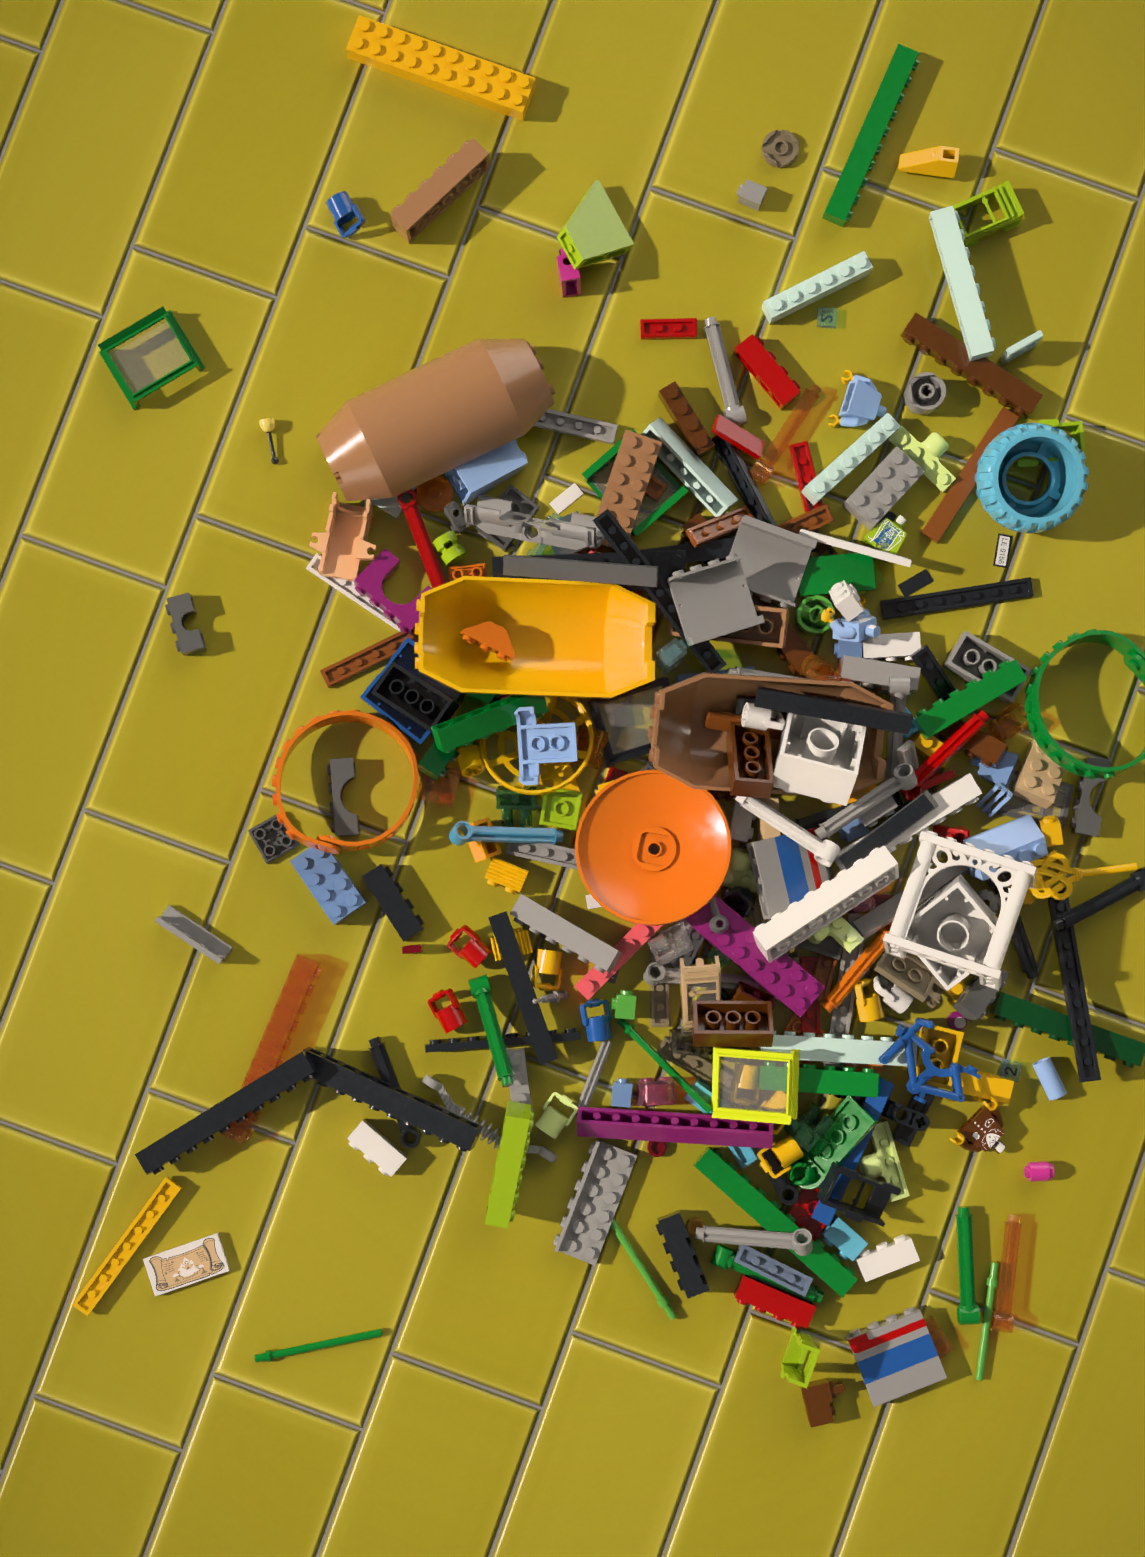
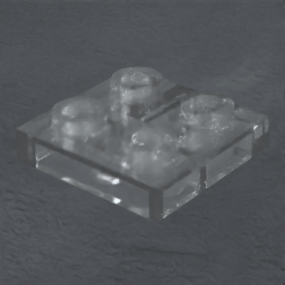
[648,921,694,967]

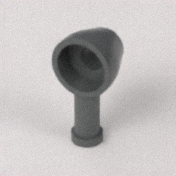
[708,897,729,934]

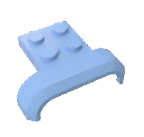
[514,706,578,785]

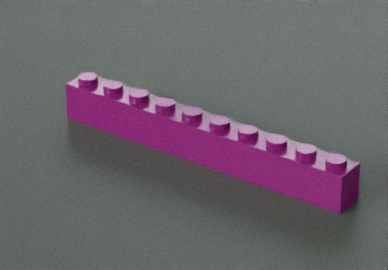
[576,1107,773,1149]

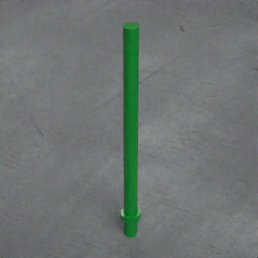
[617,1019,713,1113]
[254,1328,382,1363]

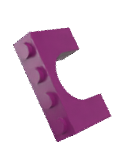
[354,548,432,635]

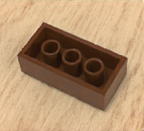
[726,721,774,799]
[692,1000,774,1047]

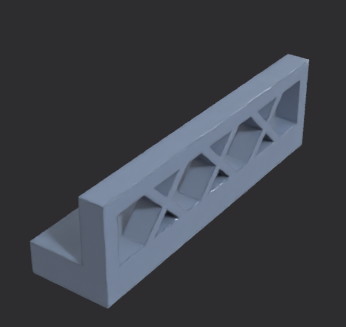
[734,1245,813,1297]

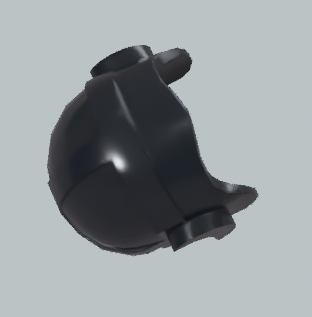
[721,886,755,918]

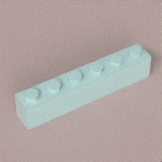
[761,251,873,324]
[801,413,901,506]
[641,417,738,517]

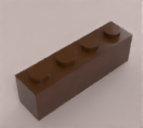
[658,381,715,458]
[933,719,1008,769]

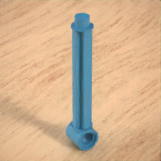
[449,821,563,846]

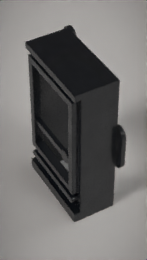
[816,1162,901,1227]

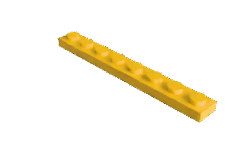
[72,1176,182,1316]

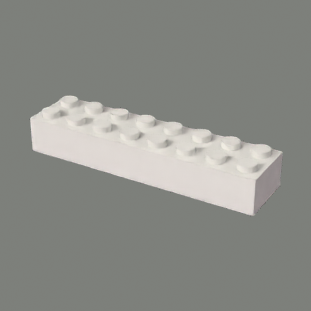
[835,773,982,859]
[753,846,899,963]

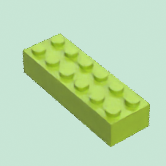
[485,1101,534,1229]

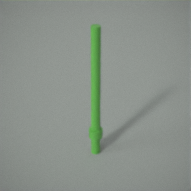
[610,1218,677,1320]
[975,1262,999,1381]

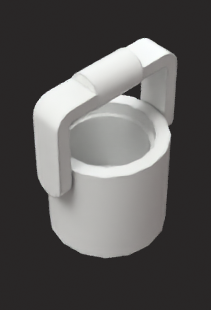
[741,702,785,731]
[873,974,914,1014]

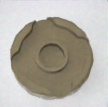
[761,130,799,168]

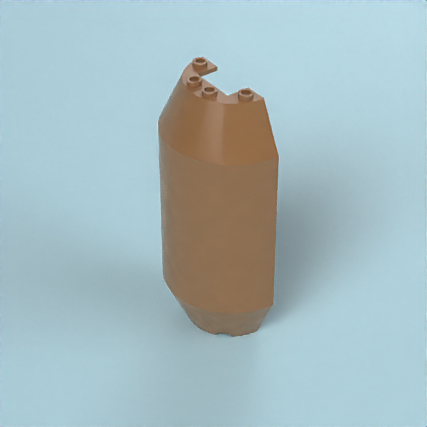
[316,339,555,501]
[648,672,894,795]

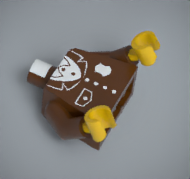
[950,1096,1006,1154]

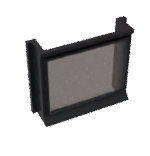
[587,677,670,768]

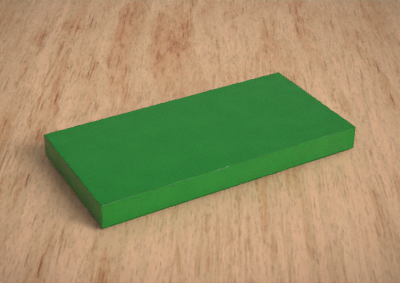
[798,553,876,597]

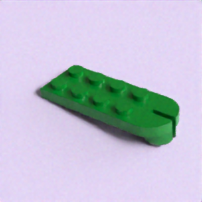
[790,1095,878,1190]

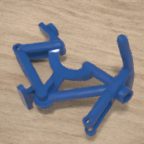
[878,1018,981,1104]

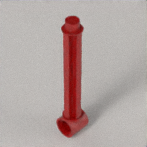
[397,489,446,589]
[899,710,990,800]

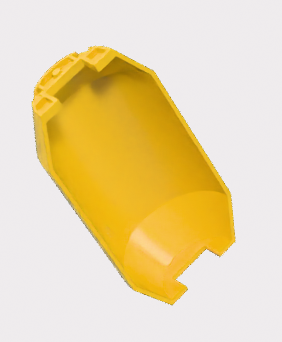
[414,576,656,699]

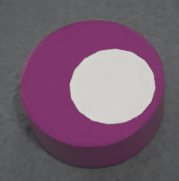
[947,1011,967,1031]

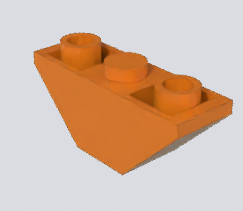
[459,621,515,662]

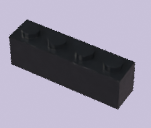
[362,864,425,942]

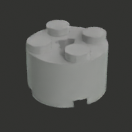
[904,372,946,415]

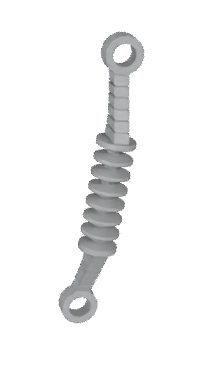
[422,1074,558,1163]

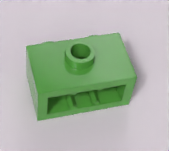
[611,990,636,1020]

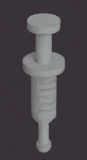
[532,990,568,1004]

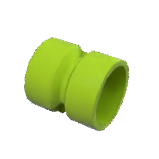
[433,530,467,566]

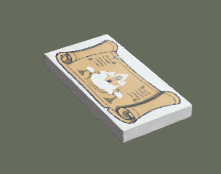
[143,1233,230,1296]

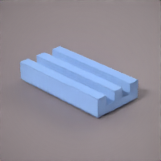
[975,782,1013,818]

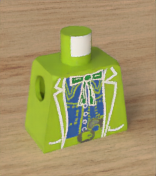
[861,515,907,563]

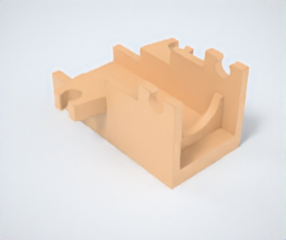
[309,492,376,582]

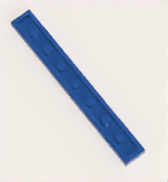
[811,1077,895,1226]

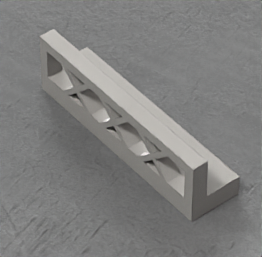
[155,905,233,964]

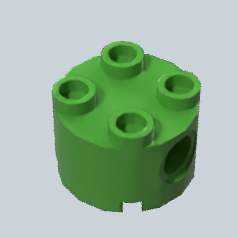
[795,595,835,636]

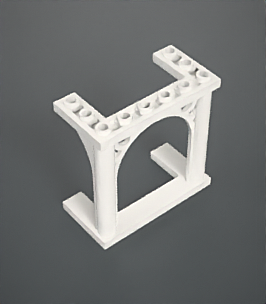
[883,831,1037,991]

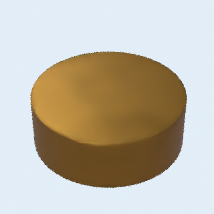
[686,1217,705,1237]

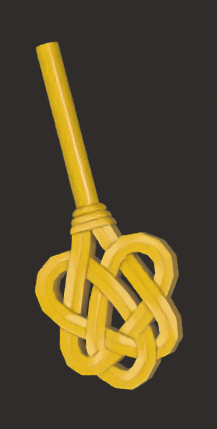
[1028,853,1138,900]

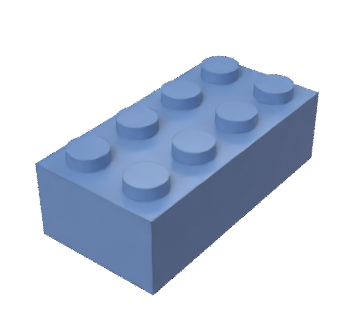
[290,847,367,925]

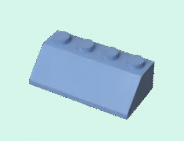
[963,814,1048,881]

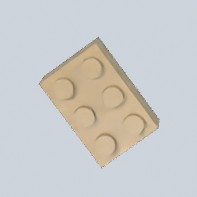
[1011,739,1071,809]

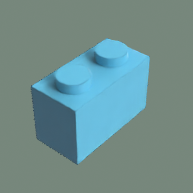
[822,1215,868,1261]

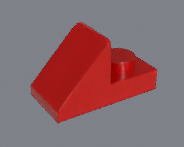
[933,825,970,844]

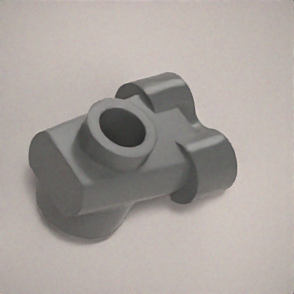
[444,501,471,534]

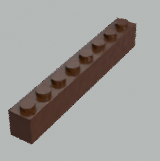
[901,313,1043,419]

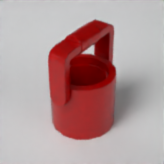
[447,925,492,969]
[428,988,468,1034]

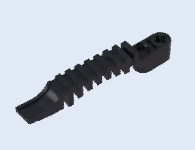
[785,1062,930,1131]

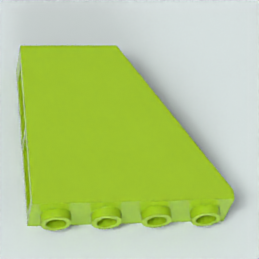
[557,179,634,270]

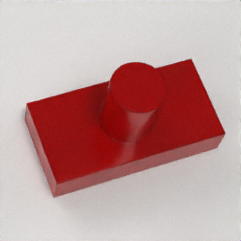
[921,769,956,791]

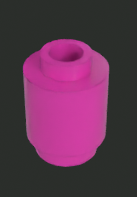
[1024,1161,1054,1182]

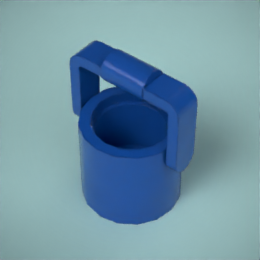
[326,191,365,238]
[580,998,612,1042]

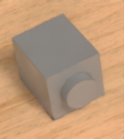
[736,179,767,211]

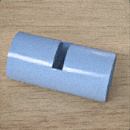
[1032,1057,1067,1101]

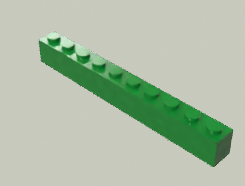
[822,43,920,227]
[693,1148,858,1298]

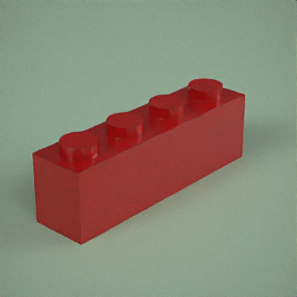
[734,334,801,410]
[734,1274,816,1329]

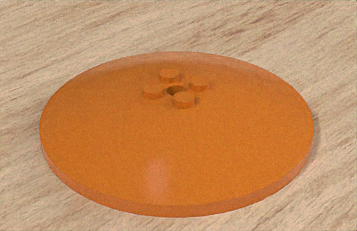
[575,770,732,926]

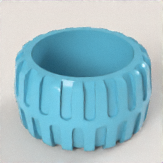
[974,423,1089,533]

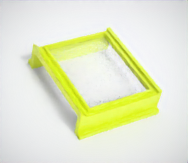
[711,1047,800,1125]

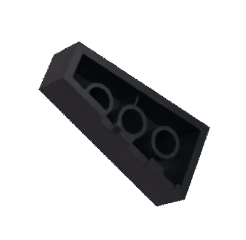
[656,1210,710,1299]

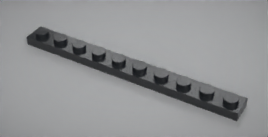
[1047,888,1101,1083]

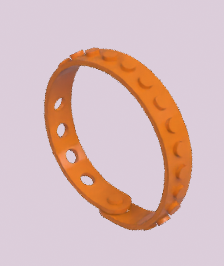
[272,709,419,854]

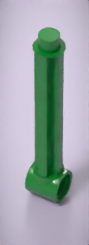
[468,974,515,1087]
[955,1206,980,1325]
[710,1244,824,1303]

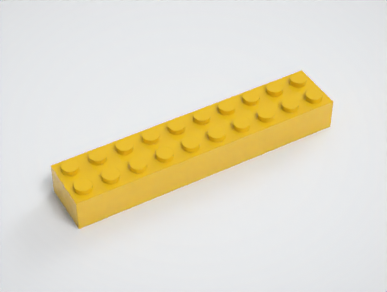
[346,15,536,121]

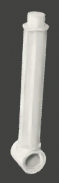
[735,796,841,867]

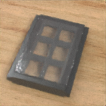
[996,771,1074,830]

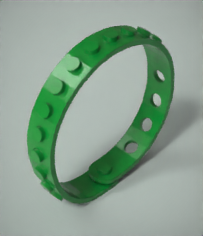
[1025,629,1145,780]

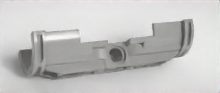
[464,494,604,550]

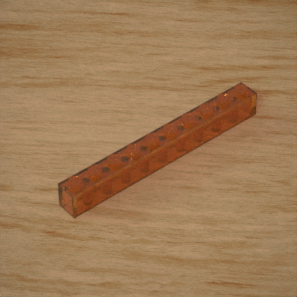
[221,954,322,1144]

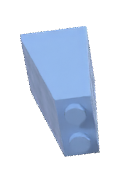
[444,439,528,506]

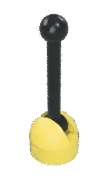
[259,418,279,464]

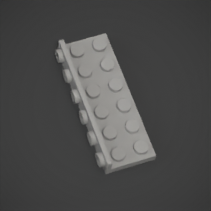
[553,1139,638,1266]

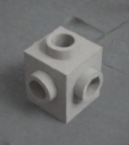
[977,889,1001,915]

